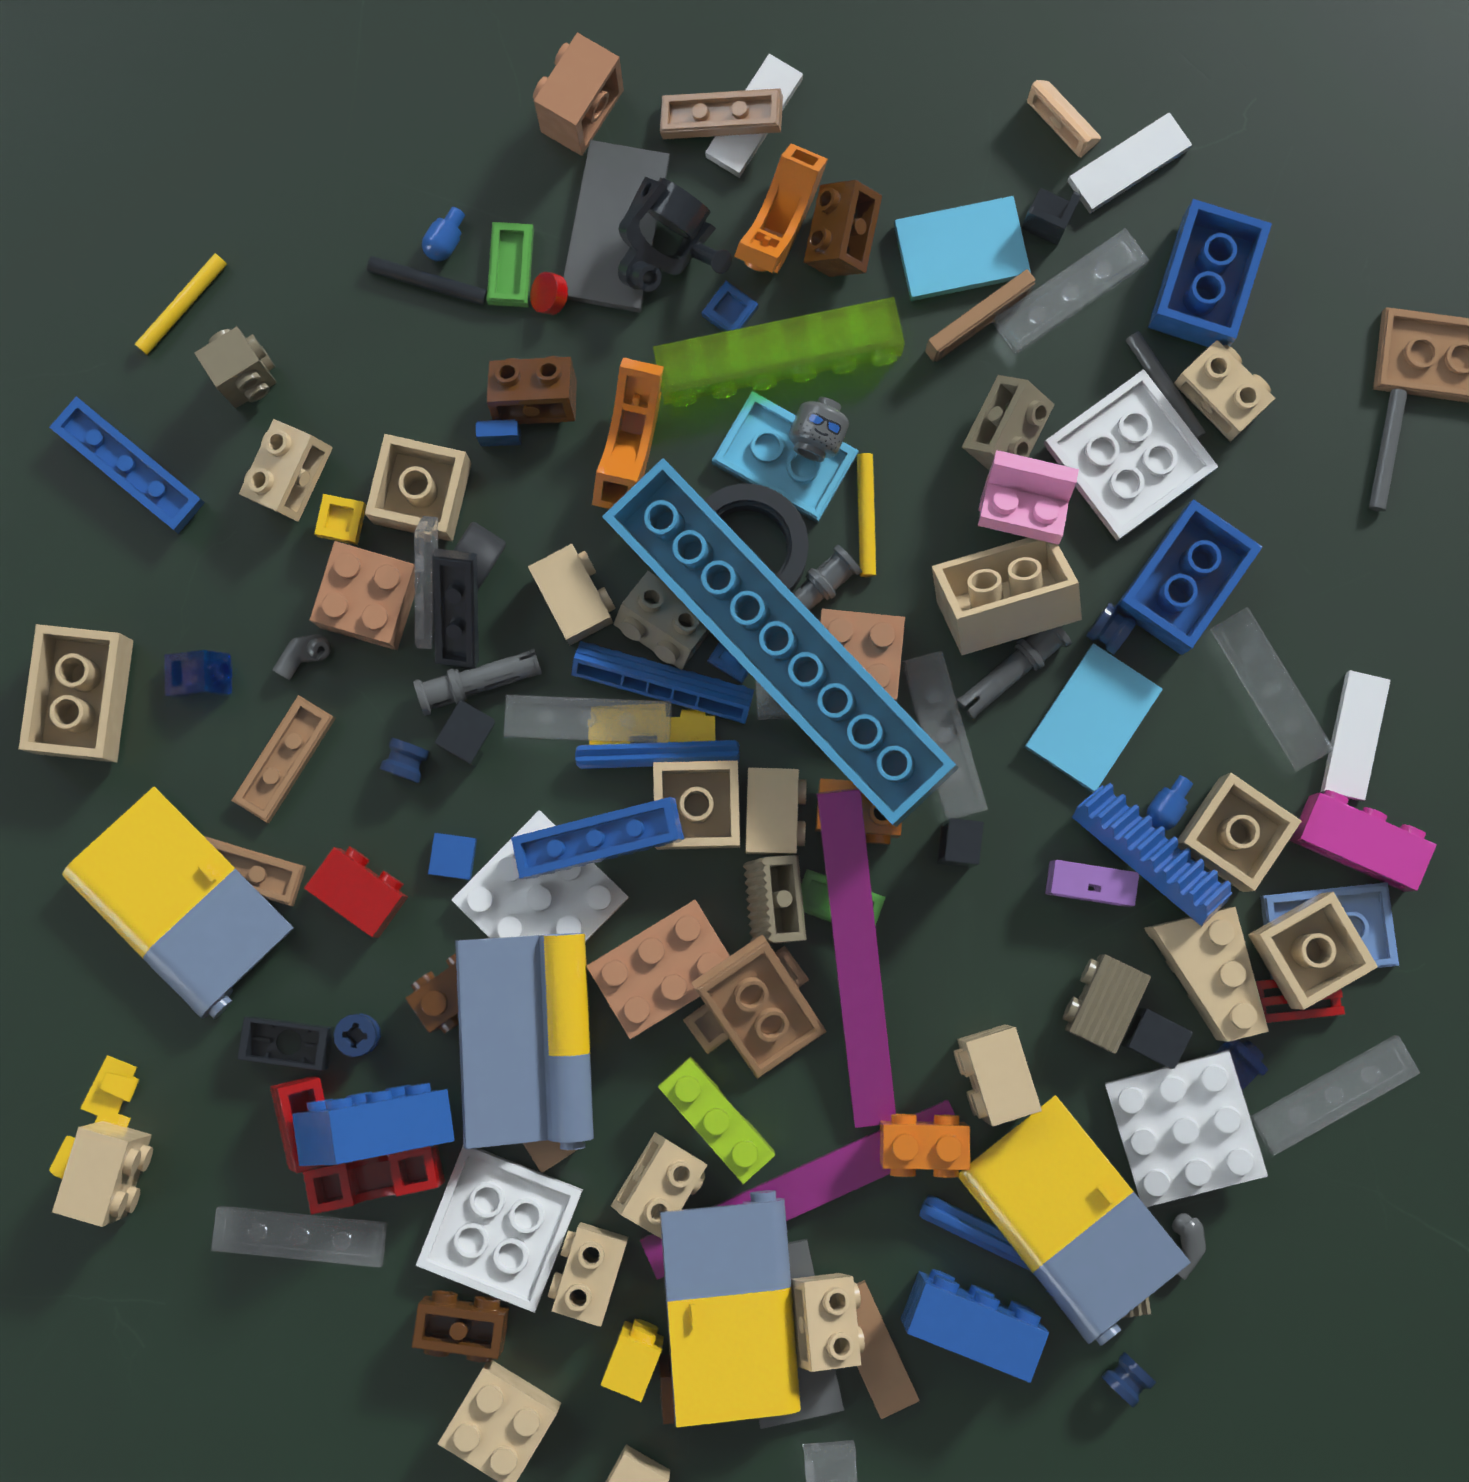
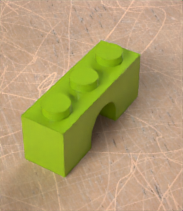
[658,1056,775,1184]

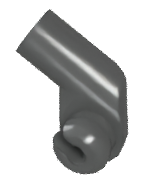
[272,634,331,680]
[1172,1213,1206,1280]

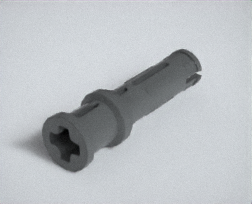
[793,544,862,611]
[956,626,1072,720]
[413,649,542,716]

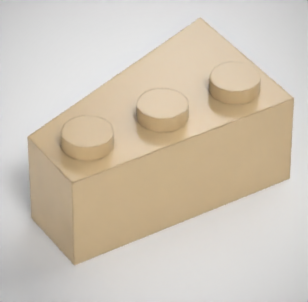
[1144,907,1269,1042]

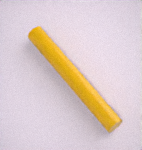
[135,253,227,355]
[857,453,876,577]

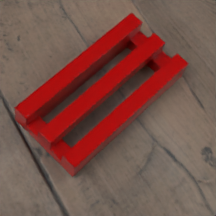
[1256,979,1345,1023]

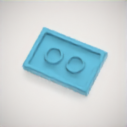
[894,196,1031,301]
[712,391,859,523]
[1024,643,1163,793]

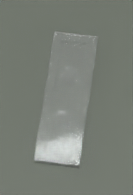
[414,516,438,649]

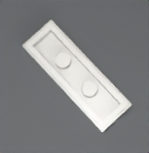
[705,54,803,178]
[1067,112,1192,214]
[1321,670,1390,801]

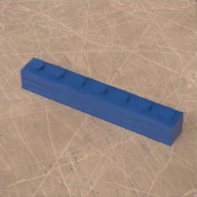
[571,641,755,724]

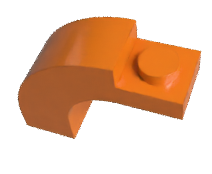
[734,143,828,273]
[592,358,664,509]

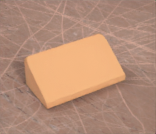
[1027,80,1101,157]

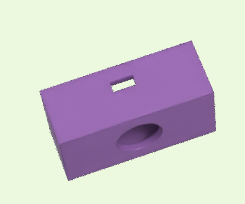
[1045,860,1139,907]

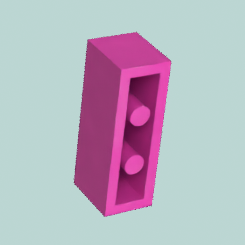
[1290,790,1437,892]

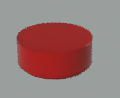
[530,272,568,315]

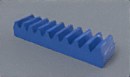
[49,396,205,533]
[1072,783,1232,927]
[511,797,684,879]

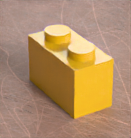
[601,1319,664,1402]

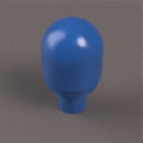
[422,207,465,261]
[1147,775,1193,831]

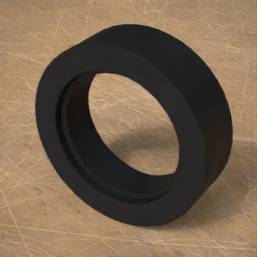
[704,484,809,592]

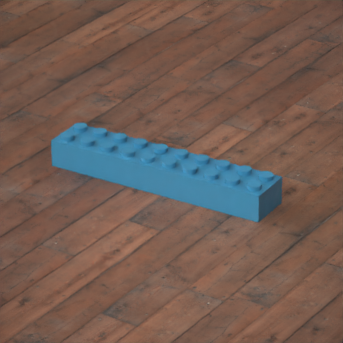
[602,458,959,827]

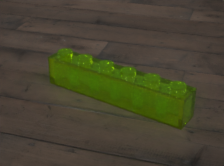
[653,297,905,407]

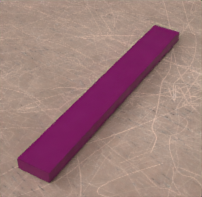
[817,788,896,1128]
[640,1099,955,1280]

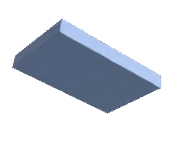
[1260,882,1399,979]

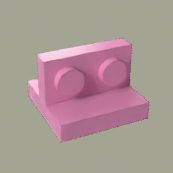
[978,450,1079,545]

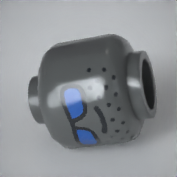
[789,397,849,462]

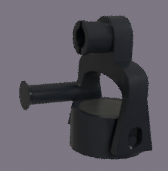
[618,177,732,292]

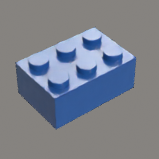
[1148,199,1272,347]
[1116,499,1262,655]
[292,1083,455,1166]
[901,1269,1049,1383]

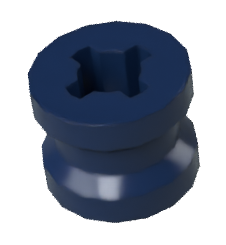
[1086,602,1137,655]
[379,738,431,783]
[334,1013,381,1057]
[1101,1352,1157,1408]

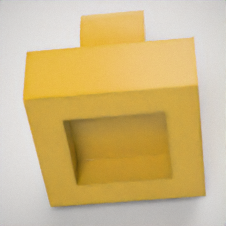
[315,494,367,545]

